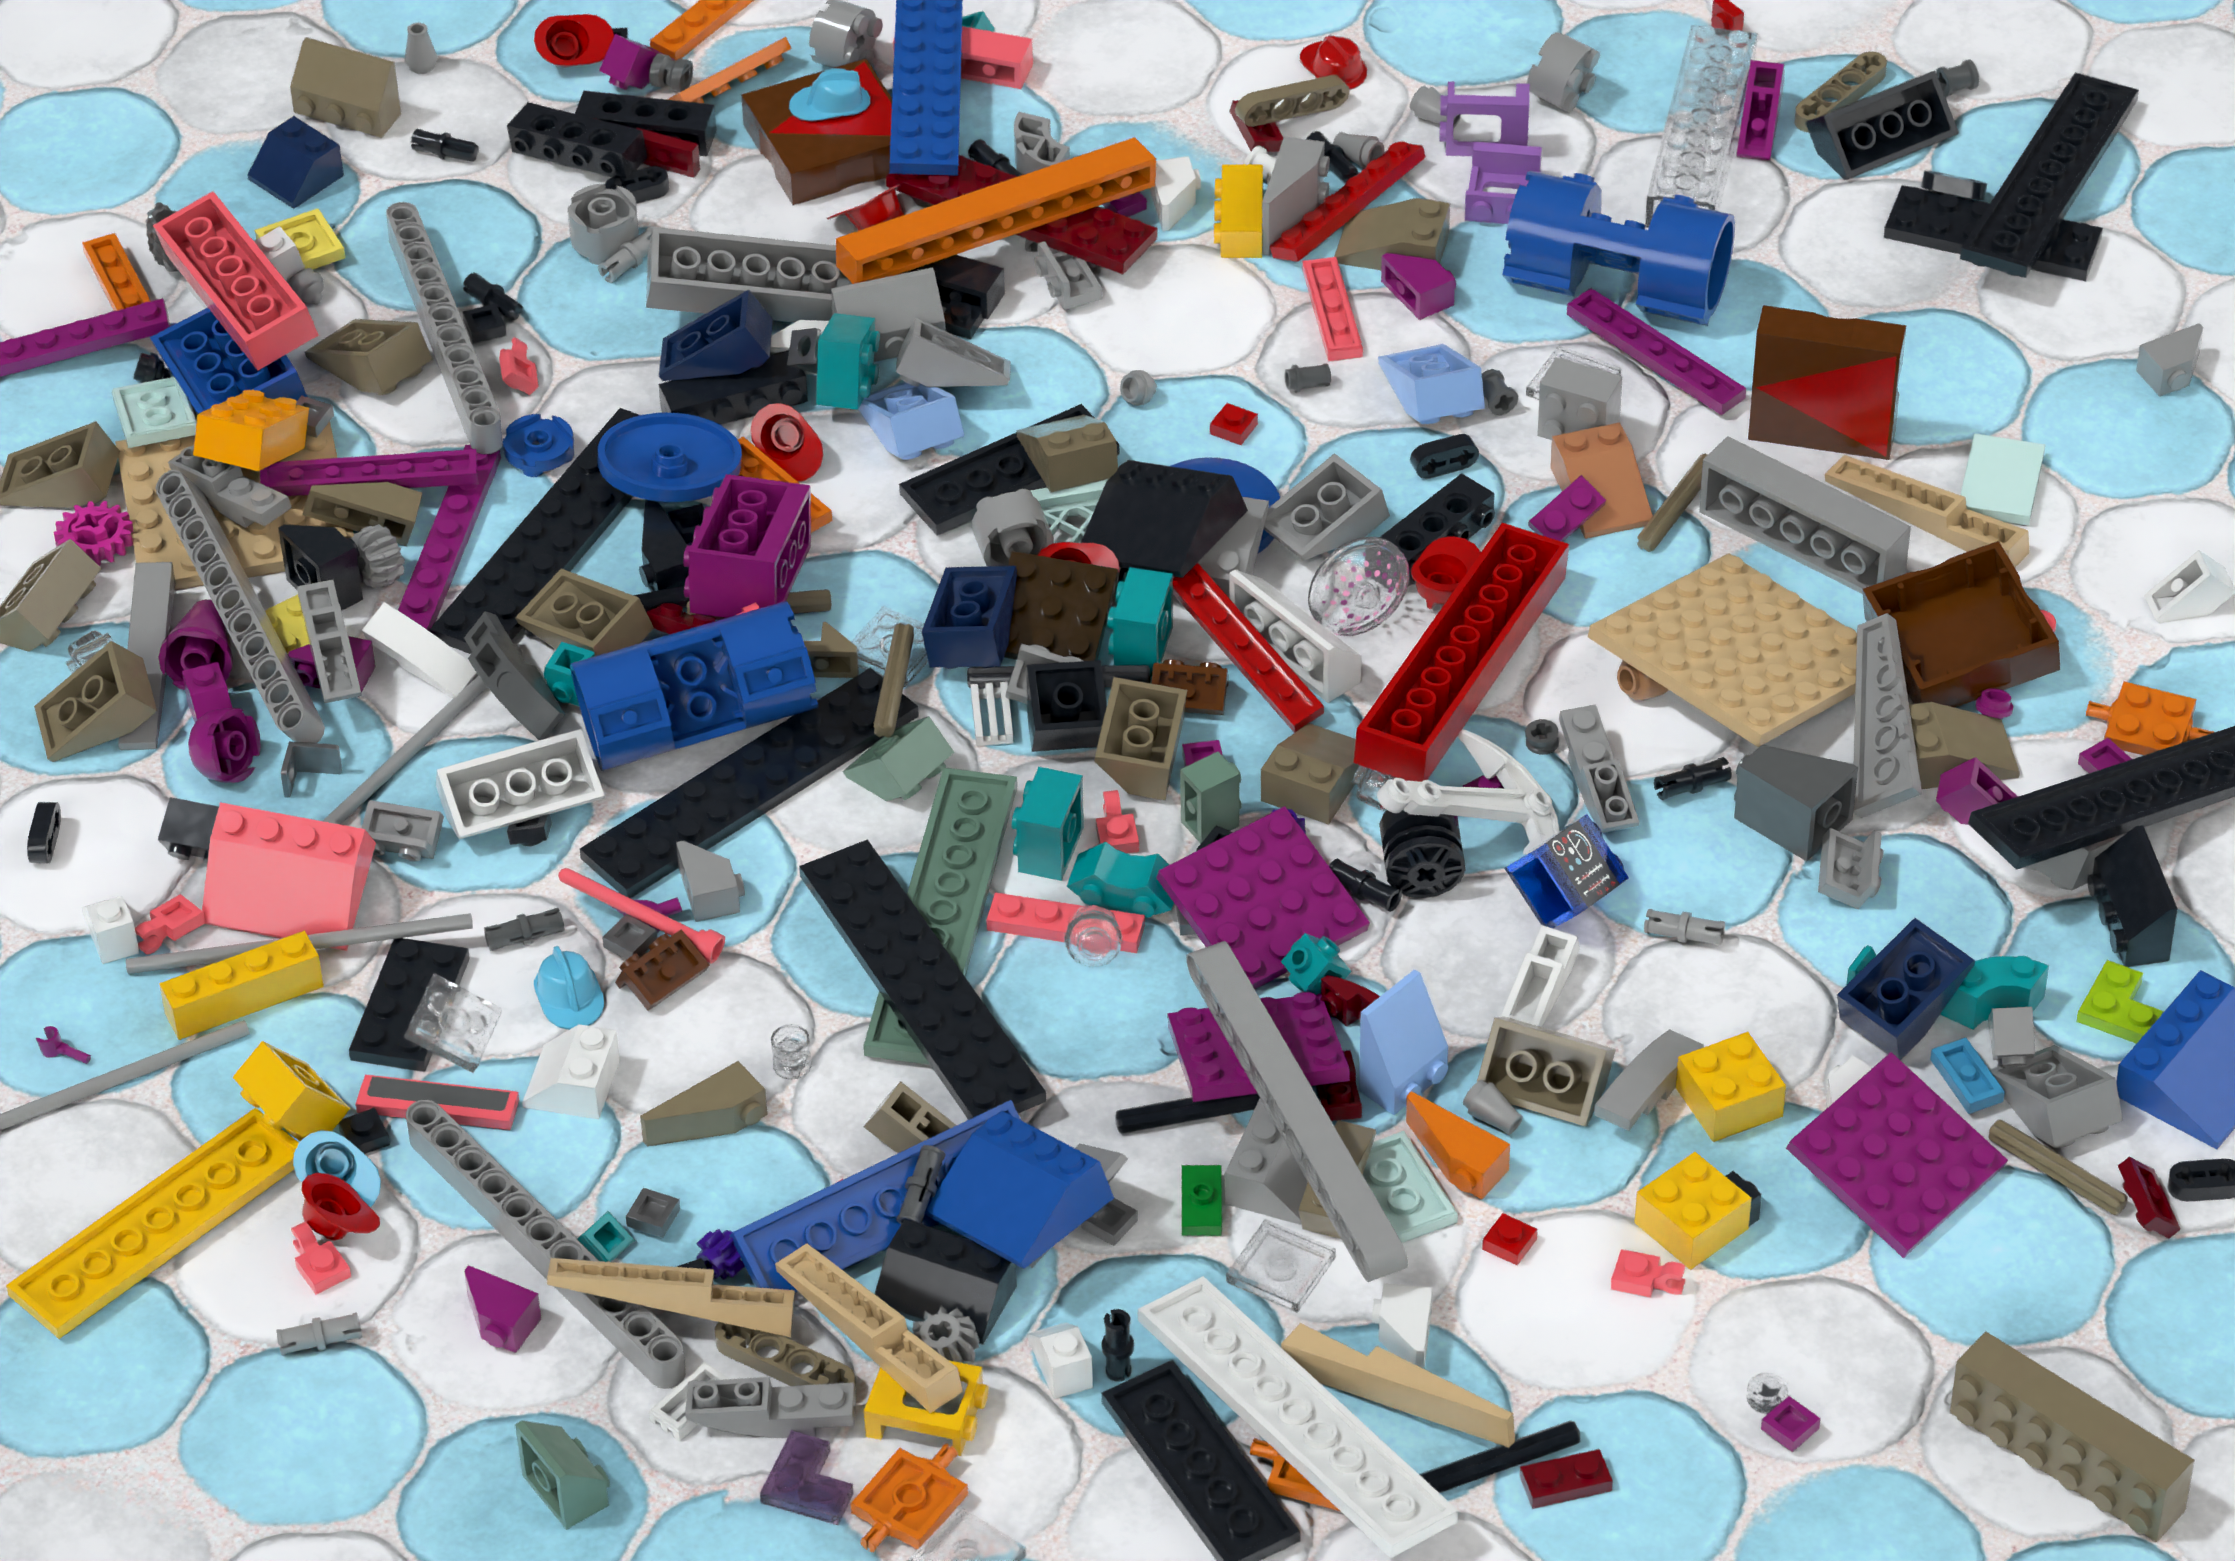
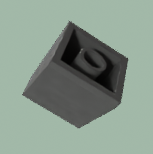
[1734,745,1858,861]

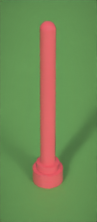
[558,868,725,964]

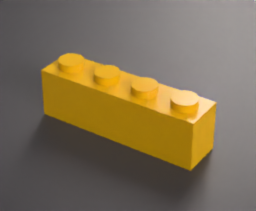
[159,930,324,1040]

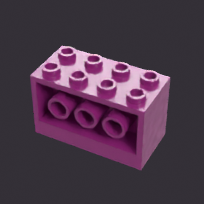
[684,474,811,618]

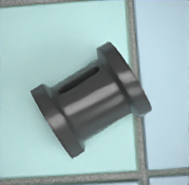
[1936,59,1979,97]
[1482,369,1518,415]

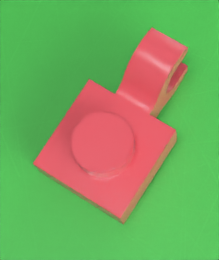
[499,337,539,395]
[1096,790,1139,853]
[135,894,205,955]
[291,1222,351,1295]
[1611,1249,1685,1297]

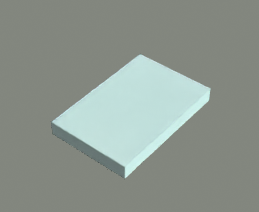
[112,377,197,448]
[1960,433,2045,526]
[1363,1131,1458,1243]

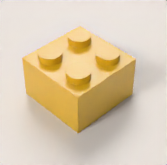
[1676,1032,1786,1142]
[232,1041,351,1141]
[1635,1152,1751,1270]

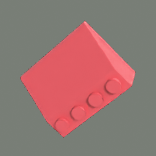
[202,802,376,951]

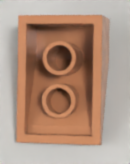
[1550,422,1653,539]

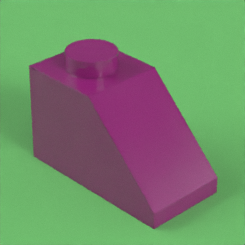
[599,34,675,90]
[1381,253,1456,320]
[182,662,232,723]
[1936,757,2018,825]
[464,1265,541,1353]

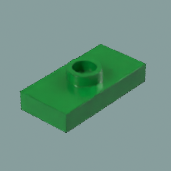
[1182,1165,1222,1236]

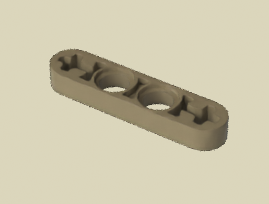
[1794,51,1887,132]
[1235,75,1350,127]
[715,1322,856,1389]

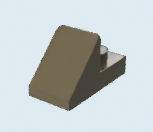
[804,622,859,678]

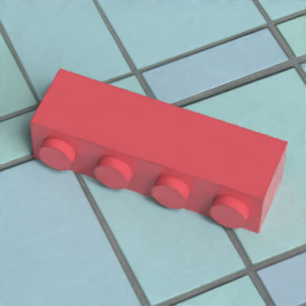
[893,26,1033,89]

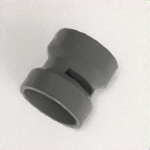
[649,53,693,92]

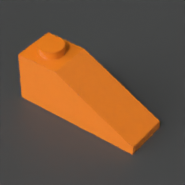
[1406,1091,1510,1200]

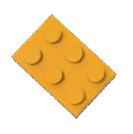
[193,390,309,471]

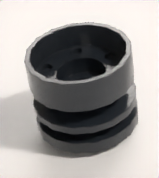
[1379,810,1466,898]

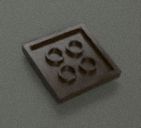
[1004,551,1119,661]

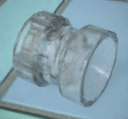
[771,1024,812,1080]

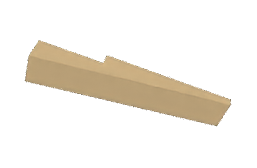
[1825,455,2030,567]
[775,1244,963,1413]
[547,1258,795,1337]
[1281,1323,1515,1447]

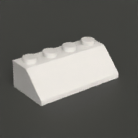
[1229,570,1362,703]
[436,729,605,840]

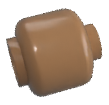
[1617,660,1669,700]

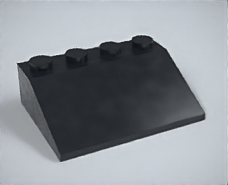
[1081,460,1248,578]

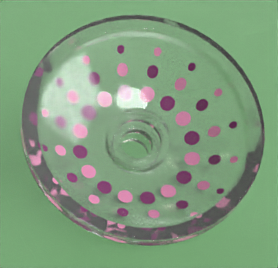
[1308,537,1409,636]

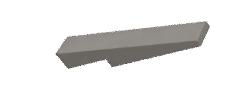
[118,562,176,750]

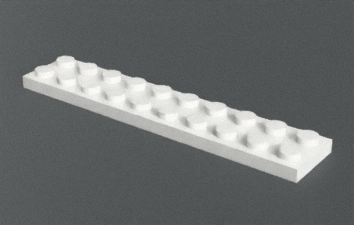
[1138,1276,1458,1558]

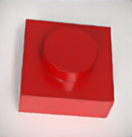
[1711,0,1744,43]
[1210,403,1258,445]
[1482,1213,1538,1266]

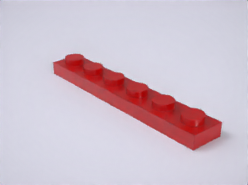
[1270,141,1426,262]
[1173,563,1324,733]

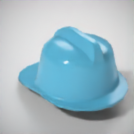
[789,68,870,121]
[534,946,604,1030]
[293,1130,381,1207]

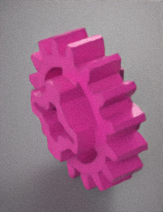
[54,501,134,566]

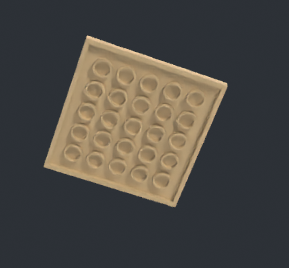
[115,421,354,590]
[1588,553,1857,747]

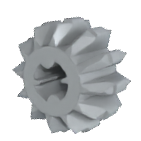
[351,524,405,589]
[912,1306,979,1363]

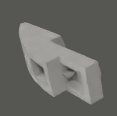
[168,445,292,528]
[1559,704,1639,833]
[685,1377,856,1438]

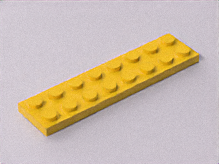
[6,1107,299,1339]

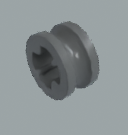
[1525,719,1559,755]

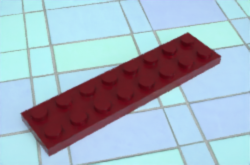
[886,155,1158,275]

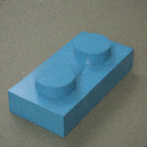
[1930,1038,2005,1114]

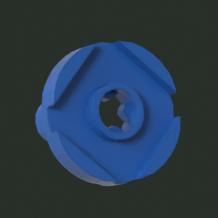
[503,414,574,477]

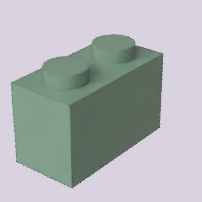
[1180,751,1242,844]

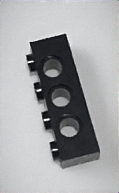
[575,90,717,156]
[507,102,648,179]
[1366,473,1495,594]

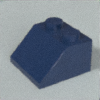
[247,116,344,209]

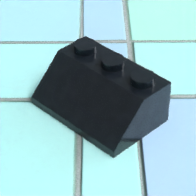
[2087,825,2178,967]
[875,1219,1017,1344]

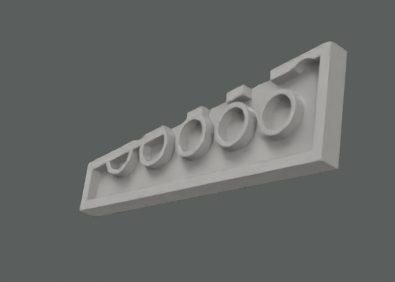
[1853,613,1922,818]

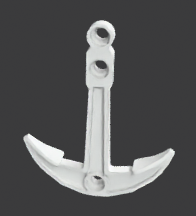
[1377,729,1560,881]

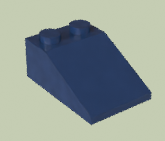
[658,290,773,381]
[921,566,1017,669]
[1837,918,1975,1060]

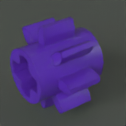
[696,1229,745,1280]

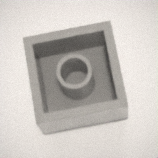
[1537,357,1622,440]

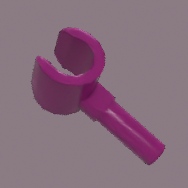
[36,1026,91,1064]

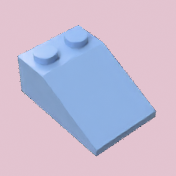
[1378,344,1485,424]
[858,382,964,460]
[1359,969,1448,1115]

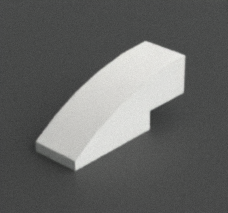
[362,602,478,698]
[1501,925,1580,1027]

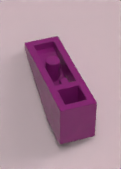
[1736,60,1784,160]

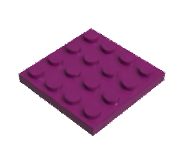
[1157,806,1370,989]
[1167,992,1350,1102]
[1786,1052,2008,1258]

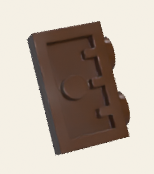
[1151,659,1229,715]
[615,929,710,1011]

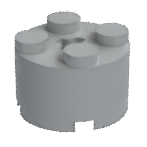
[809,0,883,68]
[1527,32,1600,113]
[568,184,639,265]
[972,489,1054,566]

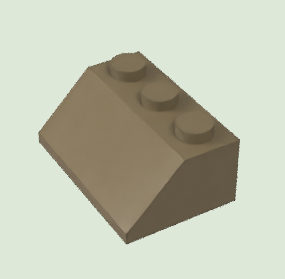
[290,37,401,138]
[0,539,102,652]
[1094,677,1187,801]
[1477,1016,1616,1127]

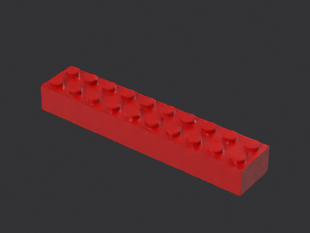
[1353,522,1569,782]

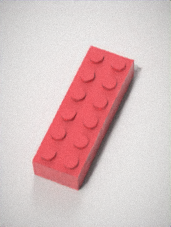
[153,191,319,370]

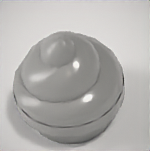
[289,268,324,304]
[1120,370,1157,406]

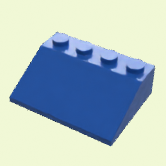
[150,308,308,414]
[2116,970,2235,1149]
[926,1111,1114,1269]

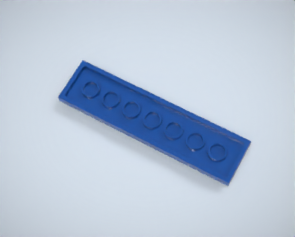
[890,0,963,176]
[729,1100,1022,1294]

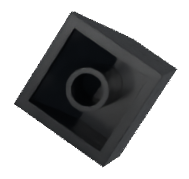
[278,524,363,611]
[1026,660,1107,752]

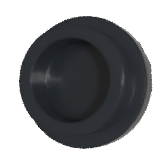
[133,352,171,383]

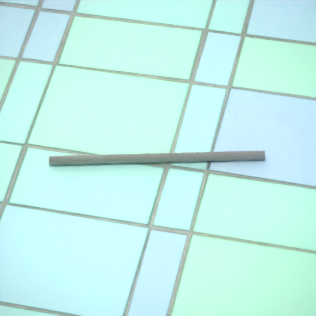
[323,644,522,825]
[126,913,473,974]
[0,1020,250,1131]

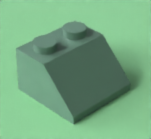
[842,716,954,801]
[515,1420,610,1530]

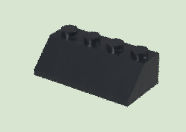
[1805,70,1959,180]

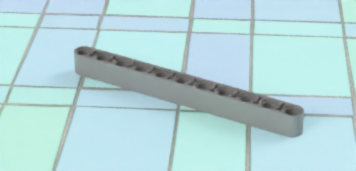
[386,202,503,454]
[156,469,325,743]
[1186,941,1408,1282]
[406,1100,686,1389]

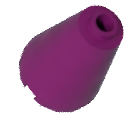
[158,599,233,690]

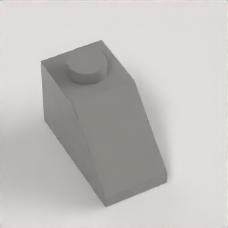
[2136,323,2203,397]
[676,841,745,922]
[1988,1007,2035,1067]

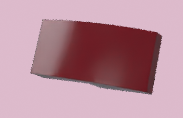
[1320,975,1380,1027]
[1316,1050,1362,1121]

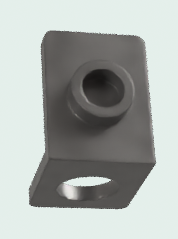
[787,328,821,374]
[281,741,342,797]

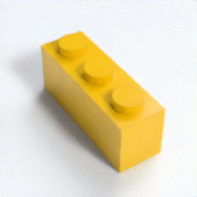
[1214,164,1263,258]

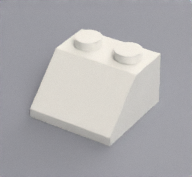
[522,1024,620,1119]

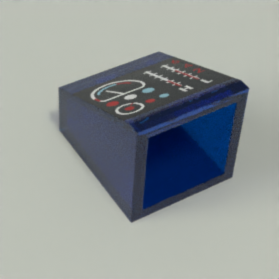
[1504,814,1629,928]

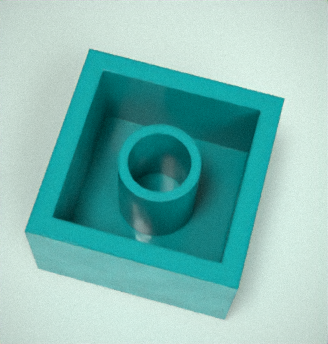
[816,313,880,410]
[1107,567,1173,676]
[1012,767,1084,881]

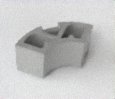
[1014,112,1070,174]

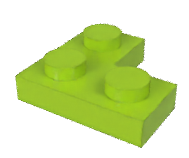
[2076,960,2164,1044]

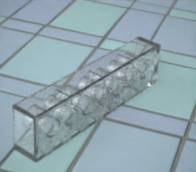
[1645,25,1758,228]

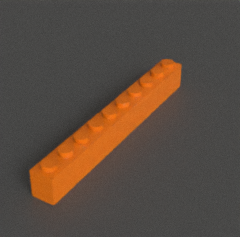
[836,137,1156,284]

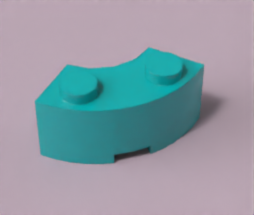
[1066,842,1174,918]
[1940,956,2049,1030]

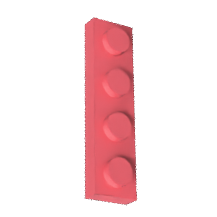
[986,892,1145,953]

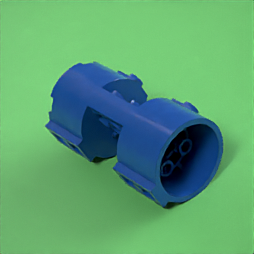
[1502,171,1735,326]
[570,601,818,771]

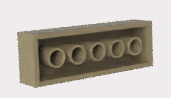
[1950,1331,2195,1542]

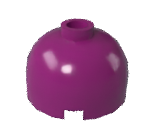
[188,708,261,783]

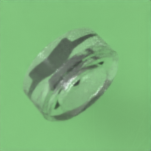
[1746,1373,1789,1414]

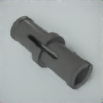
[484,907,565,951]
[896,1145,946,1224]

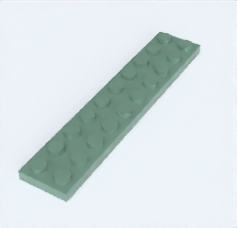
[863,767,1017,1064]

